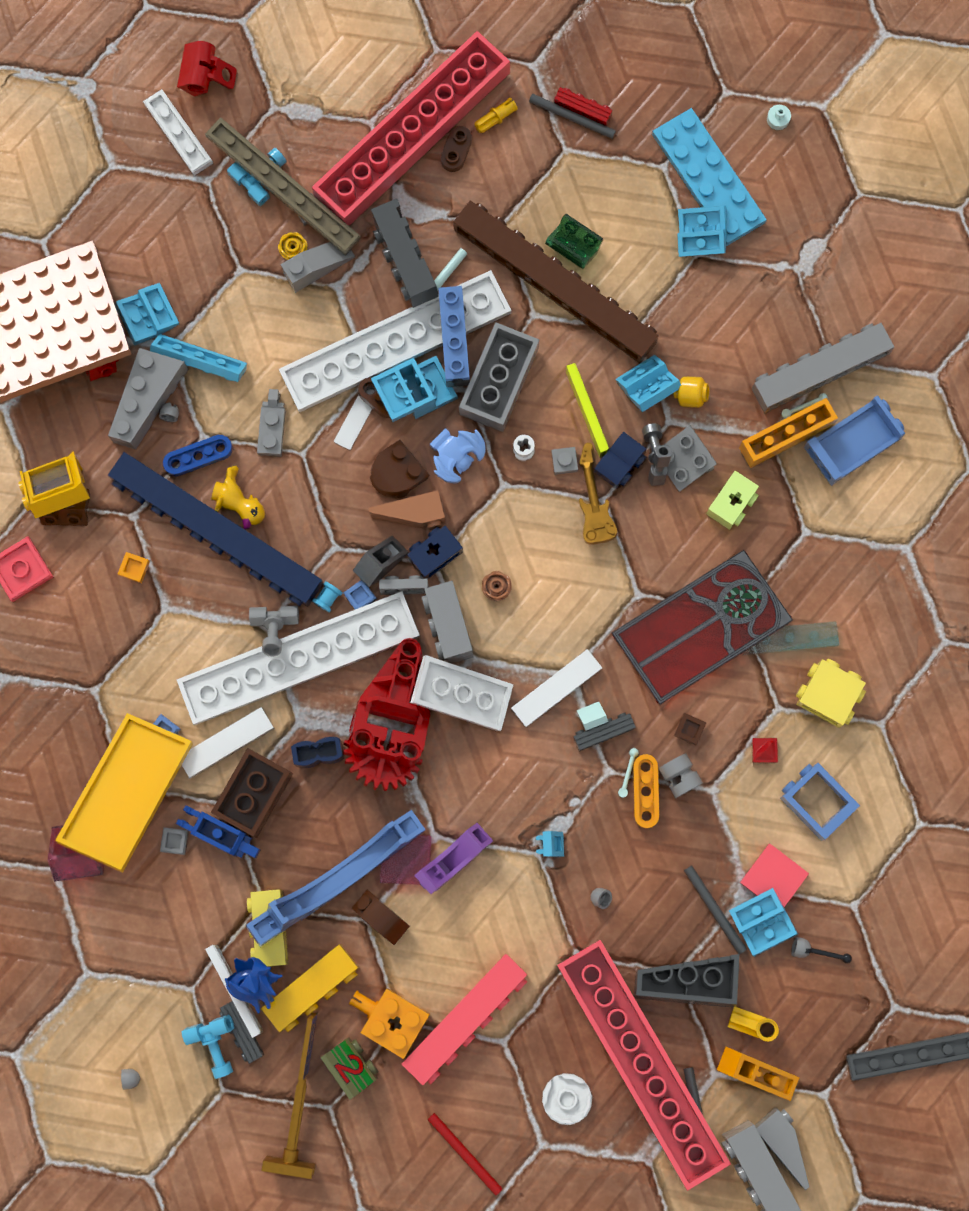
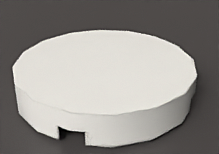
[542,1073,592,1125]

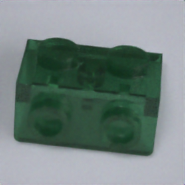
[545,214,603,269]

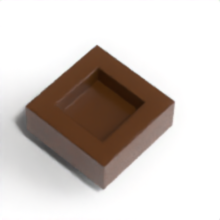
[674,713,706,746]

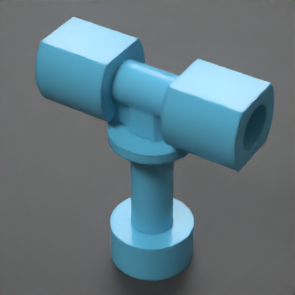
[227,148,287,206]
[181,1015,234,1079]

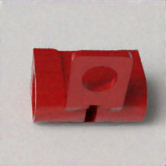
[177,41,237,96]

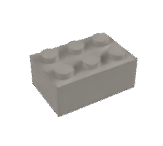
[422,581,474,664]

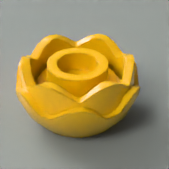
[278,232,307,260]

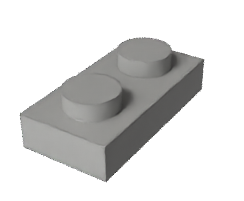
[379,575,429,595]

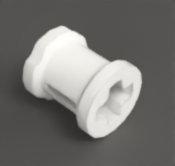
[513,435,535,461]

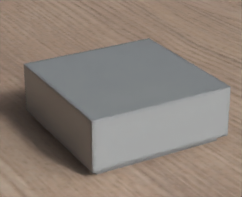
[160,827,189,855]

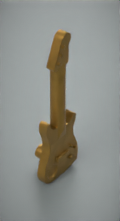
[579,442,617,545]

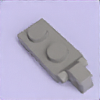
[257,389,286,457]

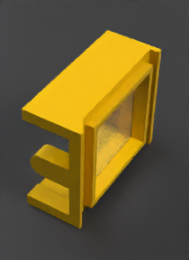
[18,451,90,519]

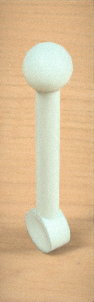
[781,393,828,419]
[618,748,639,798]

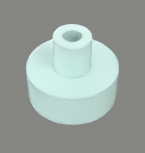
[767,105,791,130]

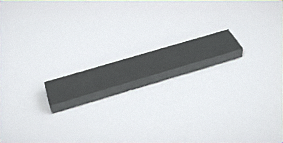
[845,1031,969,1081]

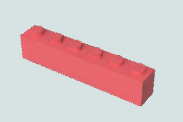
[402,954,528,1085]

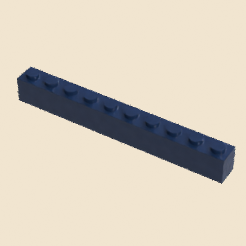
[108,452,324,607]

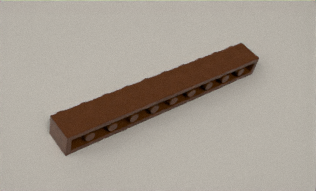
[453,200,659,363]

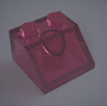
[48,825,104,882]

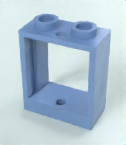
[780,763,860,841]

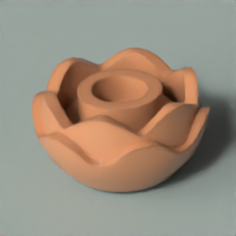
[482,571,511,601]

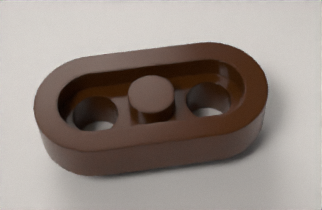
[441,126,472,172]
[358,377,390,418]

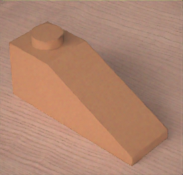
[368,490,446,530]

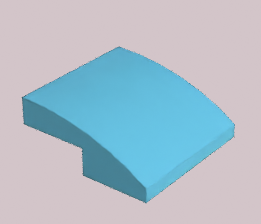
[677,206,727,257]
[115,283,179,346]
[616,355,681,412]
[729,888,798,957]

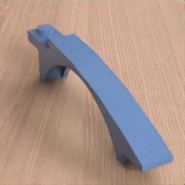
[246,810,426,947]

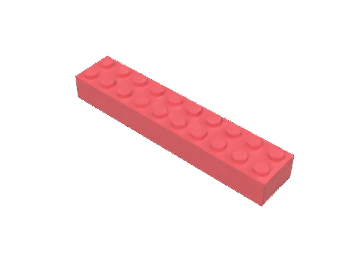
[312,31,510,226]
[557,940,731,1191]

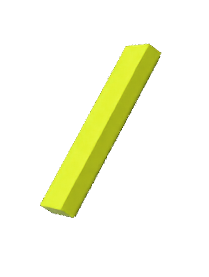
[566,363,609,458]

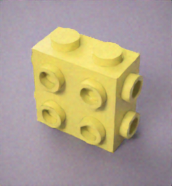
[796,659,866,728]

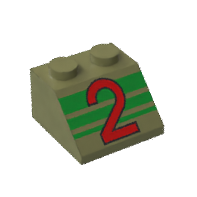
[321,1037,379,1100]

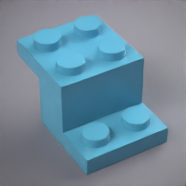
[371,356,458,422]

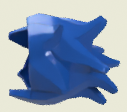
[225,957,283,1013]

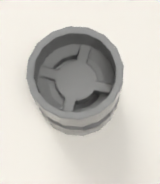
[658,753,703,799]

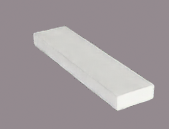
[143,89,213,176]
[511,649,602,727]
[182,707,274,779]
[205,945,263,1038]

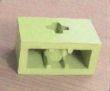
[706,471,759,530]

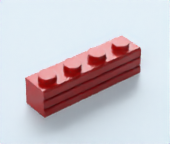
[554,87,612,126]

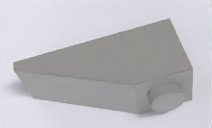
[280,242,355,293]
[755,1108,809,1190]

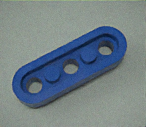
[163,435,233,476]

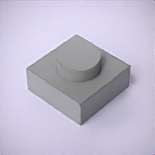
[551,447,578,475]

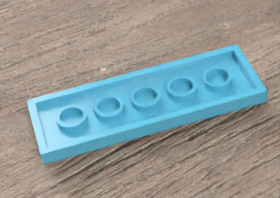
[652,108,767,246]

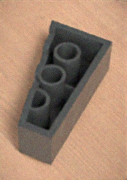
[371,198,439,308]
[634,954,740,1008]

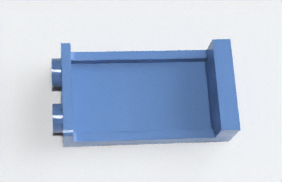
[804,396,905,486]

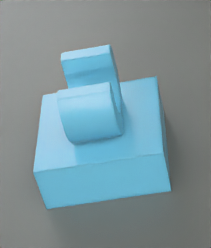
[536,831,564,857]

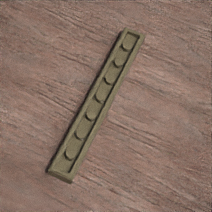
[205,117,361,255]

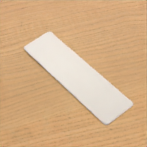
[334,389,374,450]

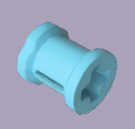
[312,581,343,613]

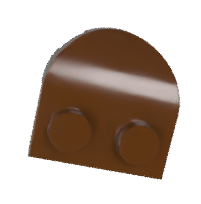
[370,440,430,498]

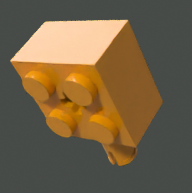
[349,988,430,1059]

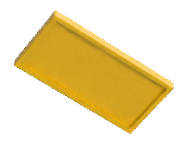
[55,713,193,873]

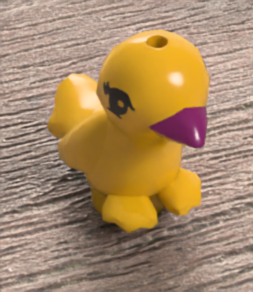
[211,466,265,530]

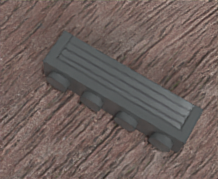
[573,712,636,751]
[219,1001,264,1064]

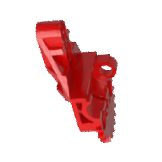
[343,638,430,791]

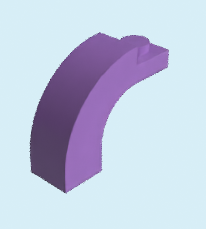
[414,823,493,894]

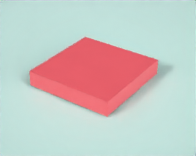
[0,536,54,602]
[739,843,809,907]

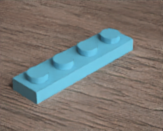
[150,334,247,382]

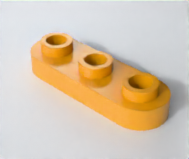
[633,754,659,829]

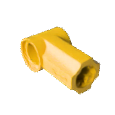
[727,1006,779,1042]

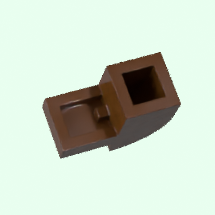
[352,889,410,945]

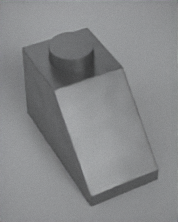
[353,536,408,587]

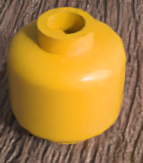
[674,376,710,408]

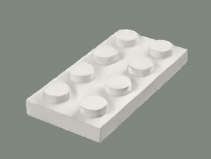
[410,655,513,731]

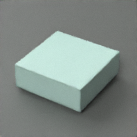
[577,702,608,730]

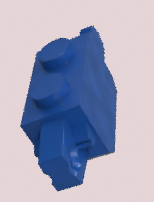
[176,805,261,858]

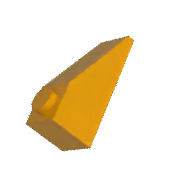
[717,1047,800,1101]

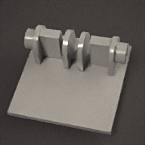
[664,425,717,492]

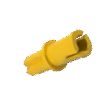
[474,97,518,133]

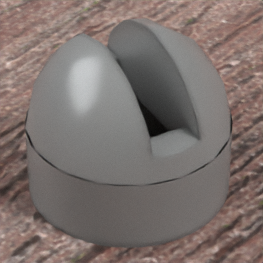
[159,402,179,422]
[590,888,612,909]
[121,1069,140,1090]

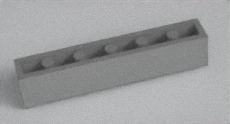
[752,323,894,414]

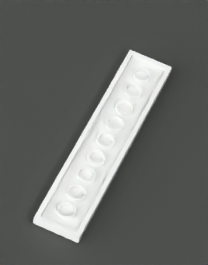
[279,270,512,413]
[177,591,420,726]

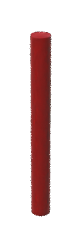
[427,1113,503,1196]

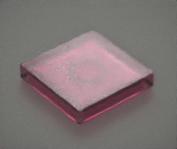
[380,835,432,885]

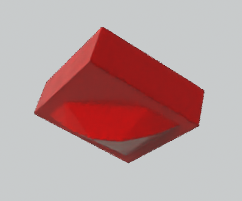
[752,738,778,763]

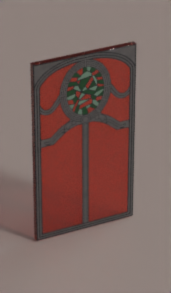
[612,550,793,705]

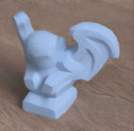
[430,428,486,483]

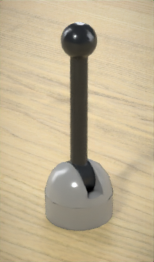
[791,937,852,964]

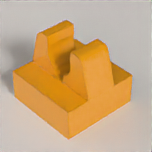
[118,552,150,584]

